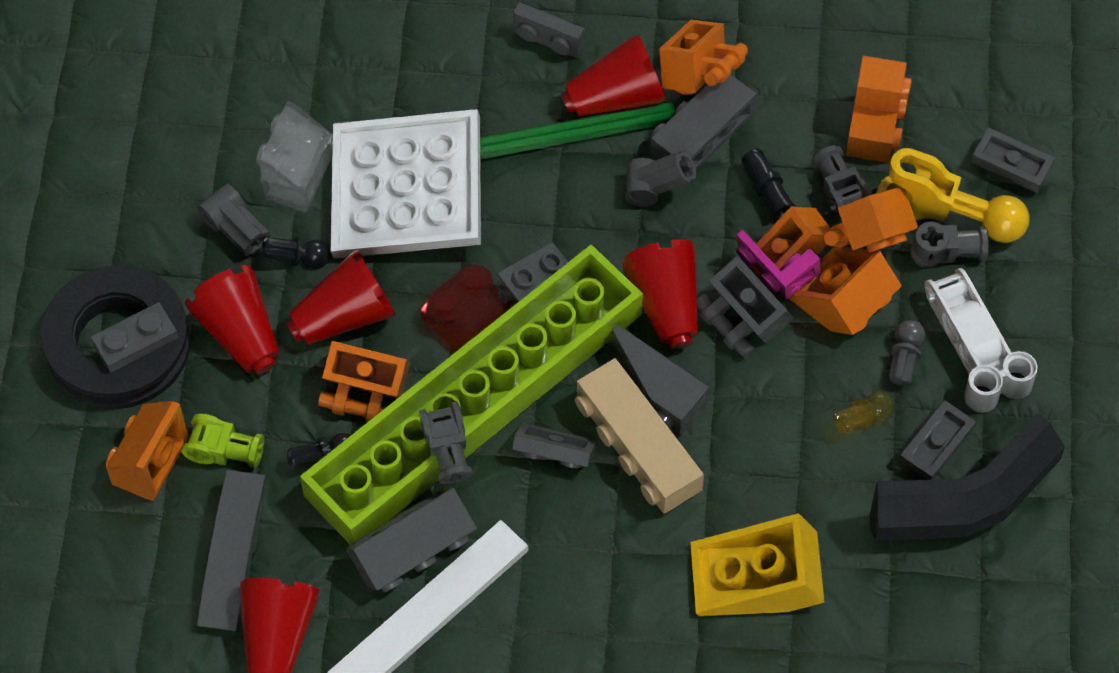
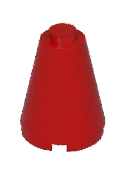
[561,34,666,118]
[621,239,698,349]
[286,249,396,345]
[185,265,280,375]
[239,578,319,673]

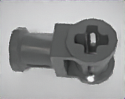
[811,145,872,221]
[910,221,988,268]
[419,401,473,484]

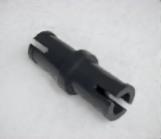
[741,148,796,220]

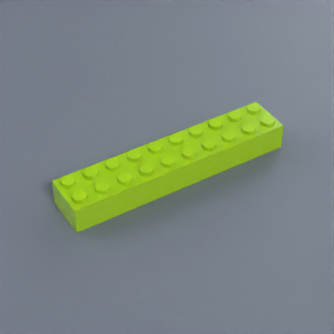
[300,245,643,545]

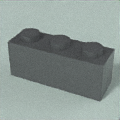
[650,75,757,170]
[345,487,477,592]

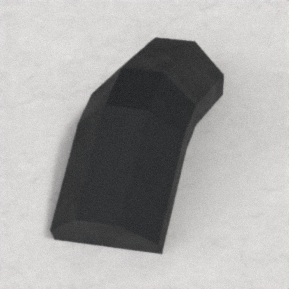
[870,413,1065,541]

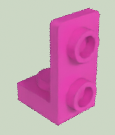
[736,230,821,300]

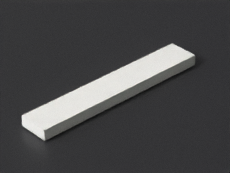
[327,520,528,673]

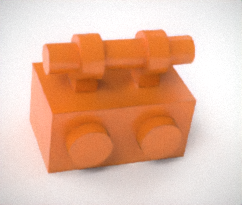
[659,19,748,95]
[824,187,918,253]
[318,341,410,422]

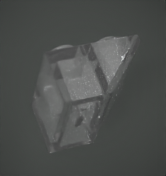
[256,101,333,212]

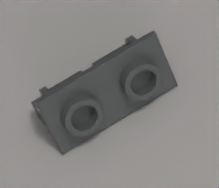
[496,242,568,304]

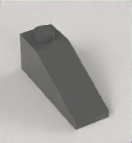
[612,324,709,437]

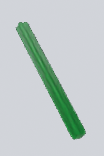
[480,102,676,160]

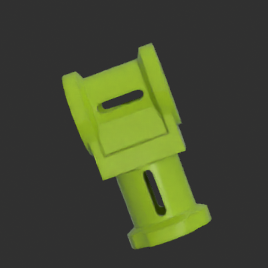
[181,414,265,469]

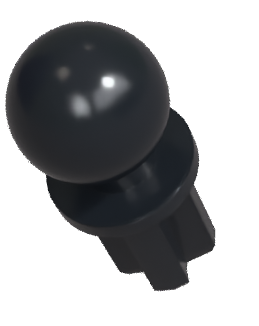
[262,237,331,269]
[287,433,351,471]

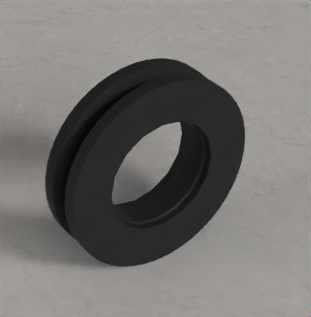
[41,265,190,409]

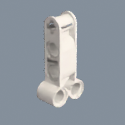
[924,268,1038,413]

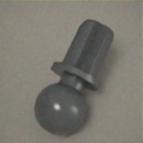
[889,320,925,386]

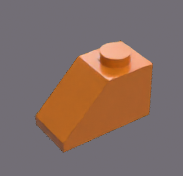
[751,206,830,284]

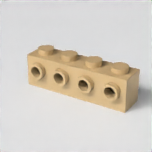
[575,358,704,514]

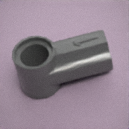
[625,150,696,207]
[197,184,270,257]

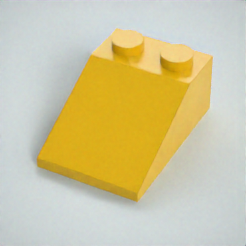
[690,513,825,616]

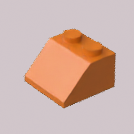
[789,247,902,335]
[106,401,189,502]

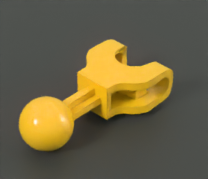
[876,148,1030,243]

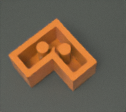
[846,56,912,163]

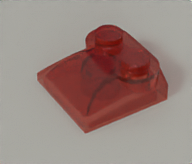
[420,265,515,352]

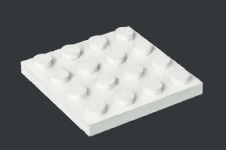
[331,109,481,258]

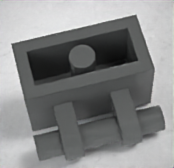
[697,256,794,358]

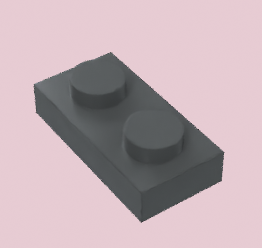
[513,2,585,59]
[971,127,1055,193]
[91,302,179,373]
[899,401,976,480]
[512,423,597,468]

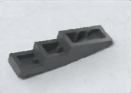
[197,470,266,631]

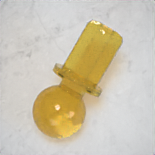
[833,391,894,433]

